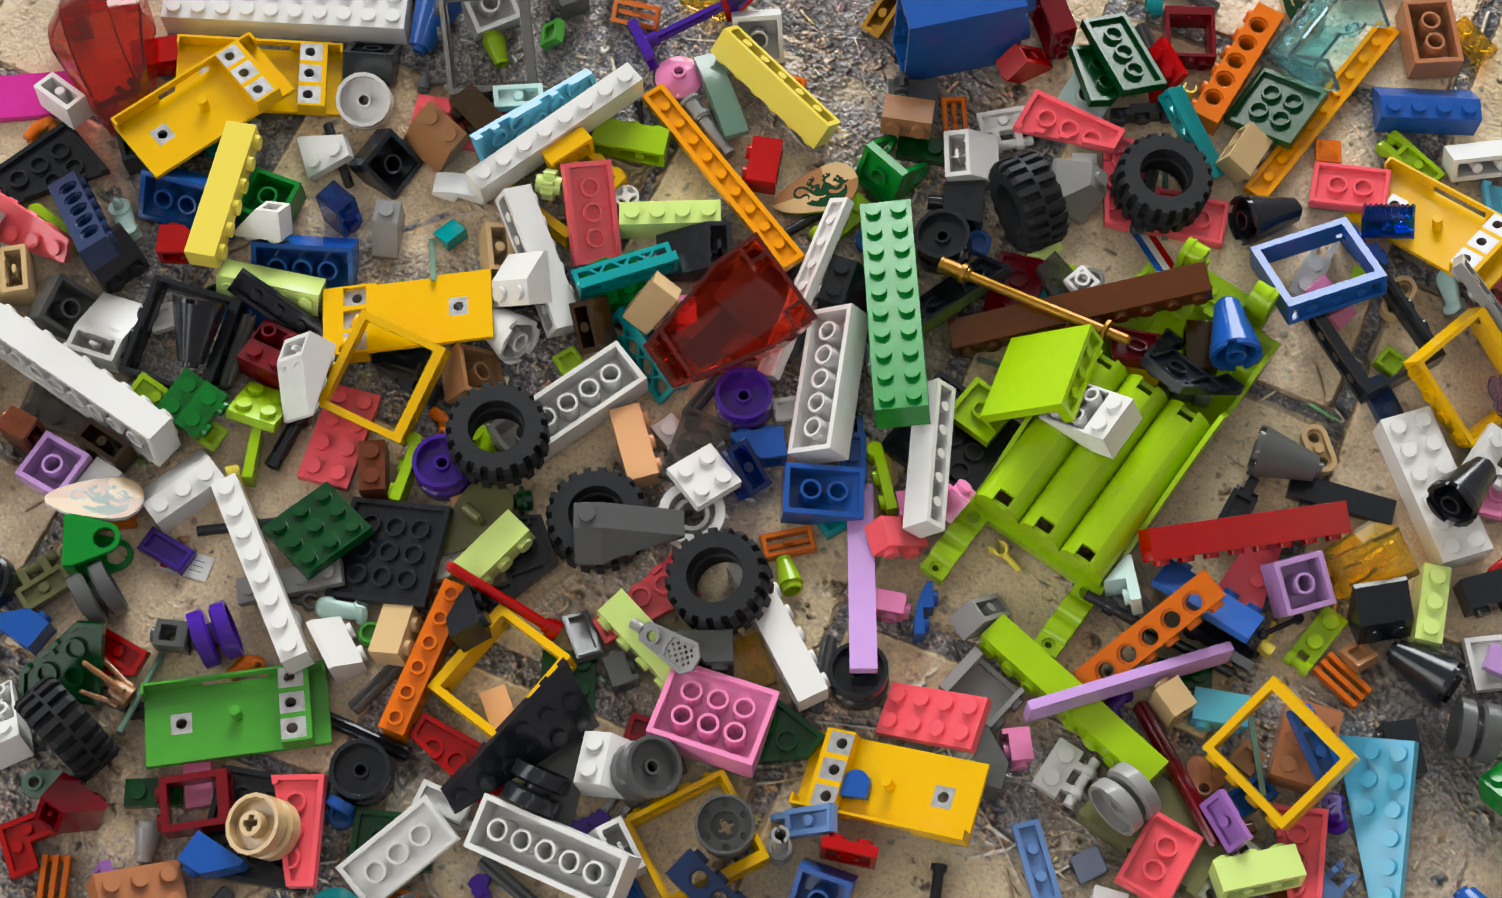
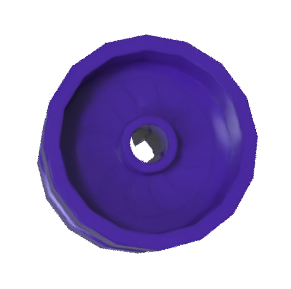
[715,366,773,432]
[412,434,472,501]
[186,600,245,669]

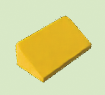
[541,126,594,175]

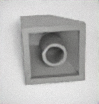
[1052,158,1108,225]

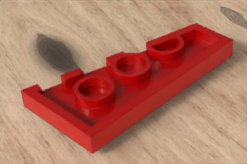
[409,712,505,804]

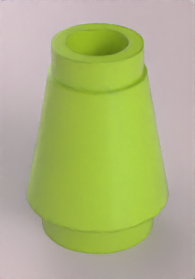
[482,30,509,68]
[776,555,804,597]

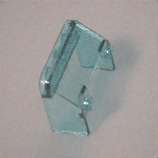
[1270,0,1390,92]

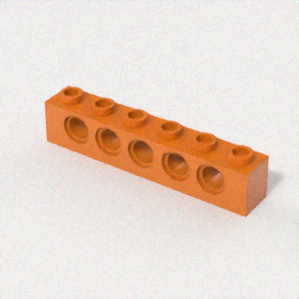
[1191,2,1285,136]
[1073,570,1227,684]
[378,578,465,745]

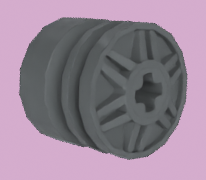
[695,794,756,859]

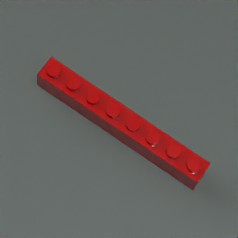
[1138,500,1351,567]

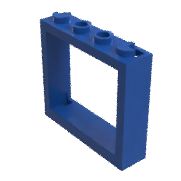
[1250,217,1387,325]

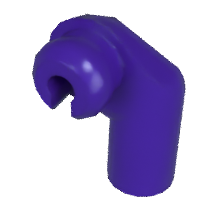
[1106,691,1133,719]

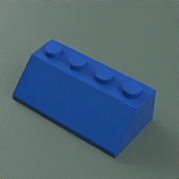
[1371,87,1482,136]
[138,167,240,240]
[250,235,359,289]
[1151,559,1266,646]

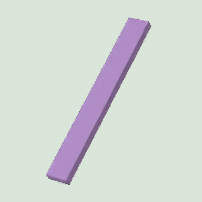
[847,484,878,673]
[1023,641,1234,723]

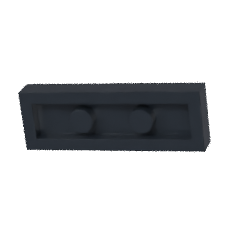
[1182,618,1260,671]

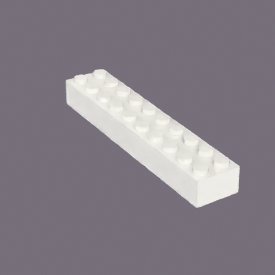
[160,0,413,45]
[0,302,181,467]

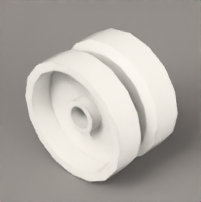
[335,72,394,131]

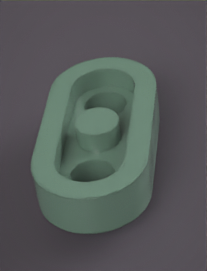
[21,770,77,800]

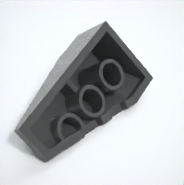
[573,502,685,565]

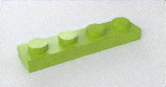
[131,371,230,453]

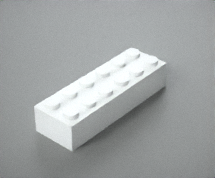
[787,303,868,464]
[487,340,648,462]
[1372,406,1494,569]
[463,793,642,898]

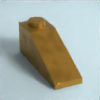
[860,0,896,40]

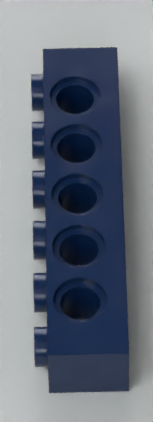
[47,170,120,272]
[664,848,746,898]

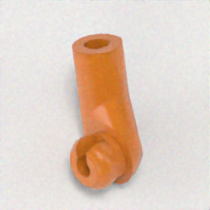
[23,116,60,144]

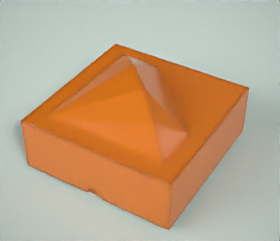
[1314,139,1341,165]

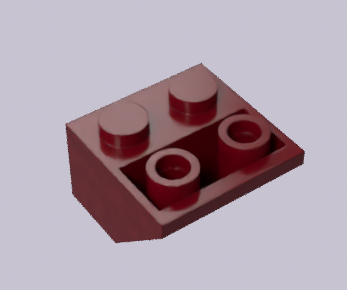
[237,318,300,391]
[34,771,109,834]

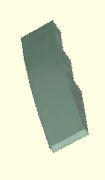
[693,53,749,140]

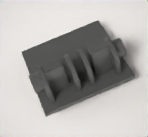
[888,71,938,124]

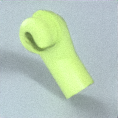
[1027,242,1063,263]

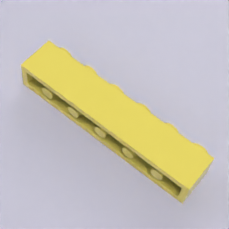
[710,25,841,149]
[184,120,263,269]

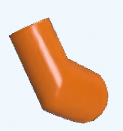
[428,406,449,434]
[225,655,266,681]

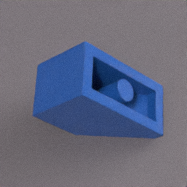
[0,608,57,657]
[177,831,250,880]

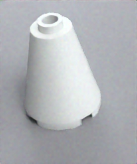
[486,303,540,365]

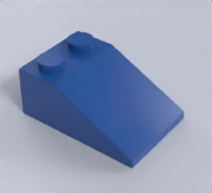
[780,462,865,525]
[789,858,859,898]

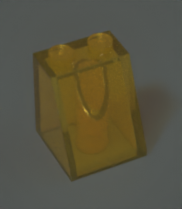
[1322,521,1420,602]

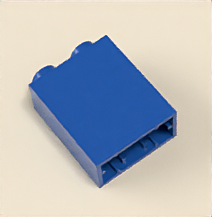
[892,0,1036,80]

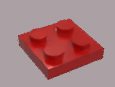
[819,833,879,870]

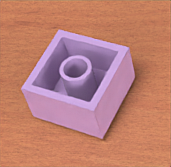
[15,430,94,497]
[1260,550,1337,618]

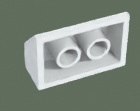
[143,449,225,534]

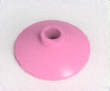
[655,56,702,100]

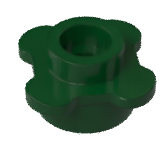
[513,486,534,515]

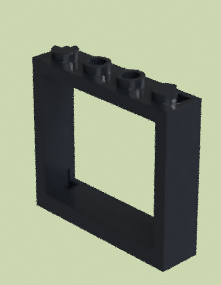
[1304,271,1446,405]
[119,274,248,389]

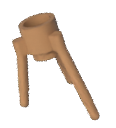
[79,657,138,709]

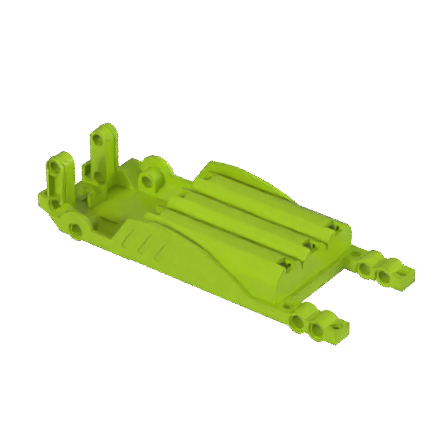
[919,237,1281,660]

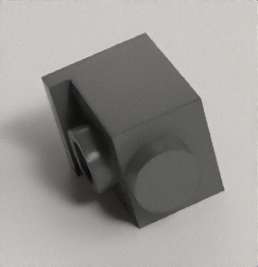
[150,618,193,656]
[602,648,640,695]

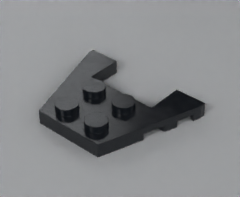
[1140,328,1246,395]
[370,342,464,409]
[483,514,559,613]

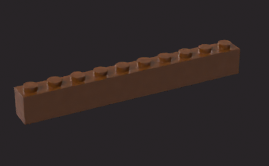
[947,261,1213,358]

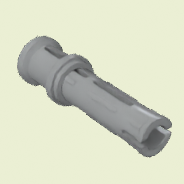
[680,92,736,161]
[767,825,793,866]

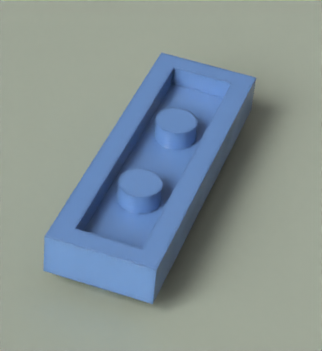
[1011,818,1062,898]

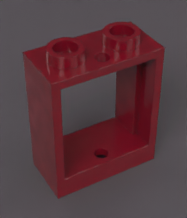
[1029,0,1077,60]
[1161,5,1217,71]
[155,768,234,840]

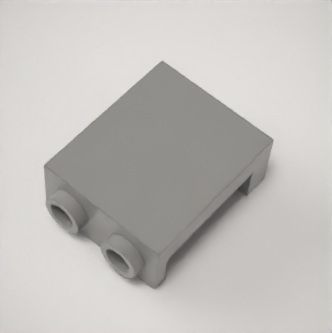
[938,646,1025,732]

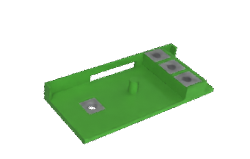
[140,660,333,769]

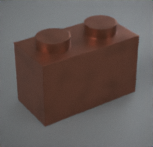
[0,405,46,455]
[358,439,390,500]

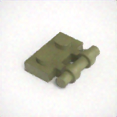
[14,550,70,612]

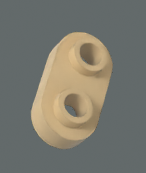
[1379,275,1418,323]
[1299,424,1337,476]

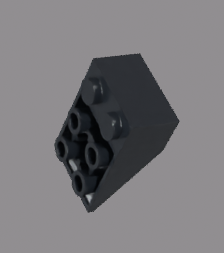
[656,221,733,282]

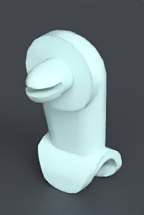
[108,197,143,242]
[1436,270,1466,315]
[315,596,368,625]

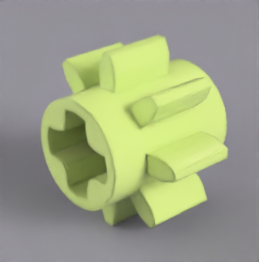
[535,168,563,201]

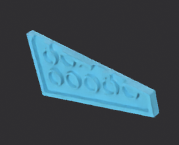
[469,69,596,162]
[1338,735,1419,898]

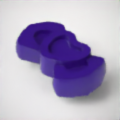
[1321,793,1349,835]
[570,809,611,834]
[468,874,492,898]

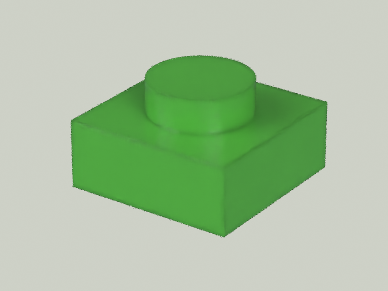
[540,18,566,50]

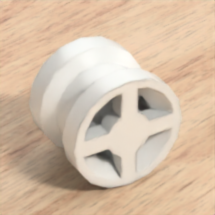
[615,185,640,213]

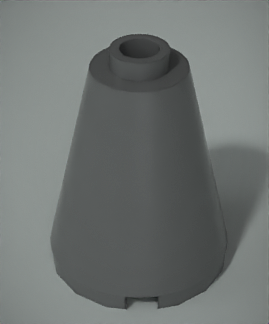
[1246,424,1324,481]

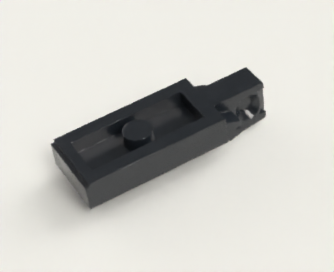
[1110,102,1170,127]
[1217,475,1260,519]

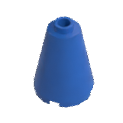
[409,0,462,56]
[1209,296,1263,371]

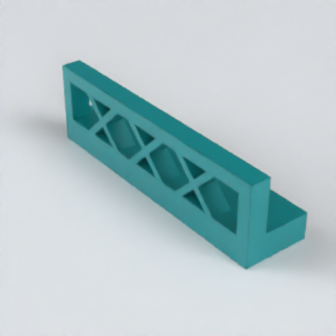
[1157,84,1225,180]
[571,241,679,300]
[612,306,692,405]

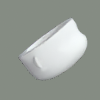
[657,485,729,549]

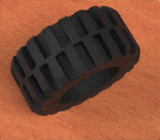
[1110,133,1213,234]
[988,150,1069,253]
[445,382,550,489]
[545,467,648,574]
[664,527,774,635]
[14,675,120,782]

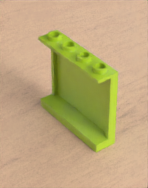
[980,324,1104,434]

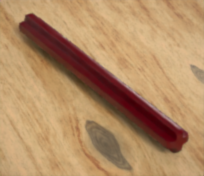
[1133,700,1222,847]

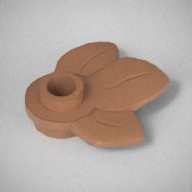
[1170,754,1227,801]

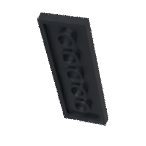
[866,255,1013,342]

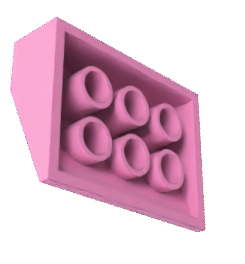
[646,659,780,778]

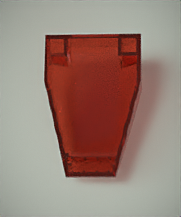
[48,0,158,137]
[643,232,818,389]

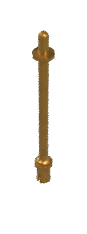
[937,256,1132,345]

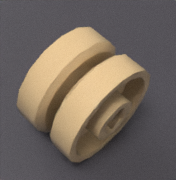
[225,792,301,862]

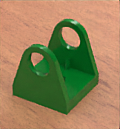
[856,135,930,202]
[61,514,134,582]

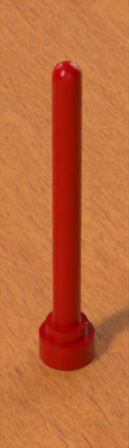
[446,562,564,642]

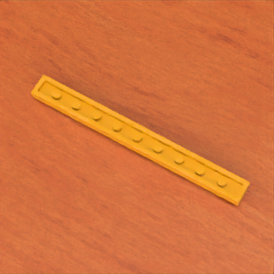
[1242,19,1400,196]
[642,83,805,273]

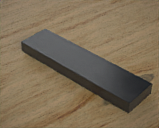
[227,268,323,337]
[1285,477,1397,527]

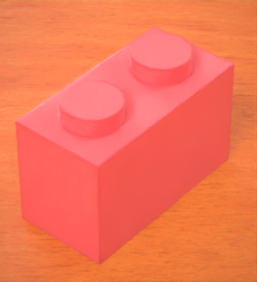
[864,516,929,560]

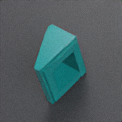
[433,219,469,252]

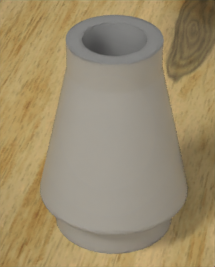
[135,821,162,863]

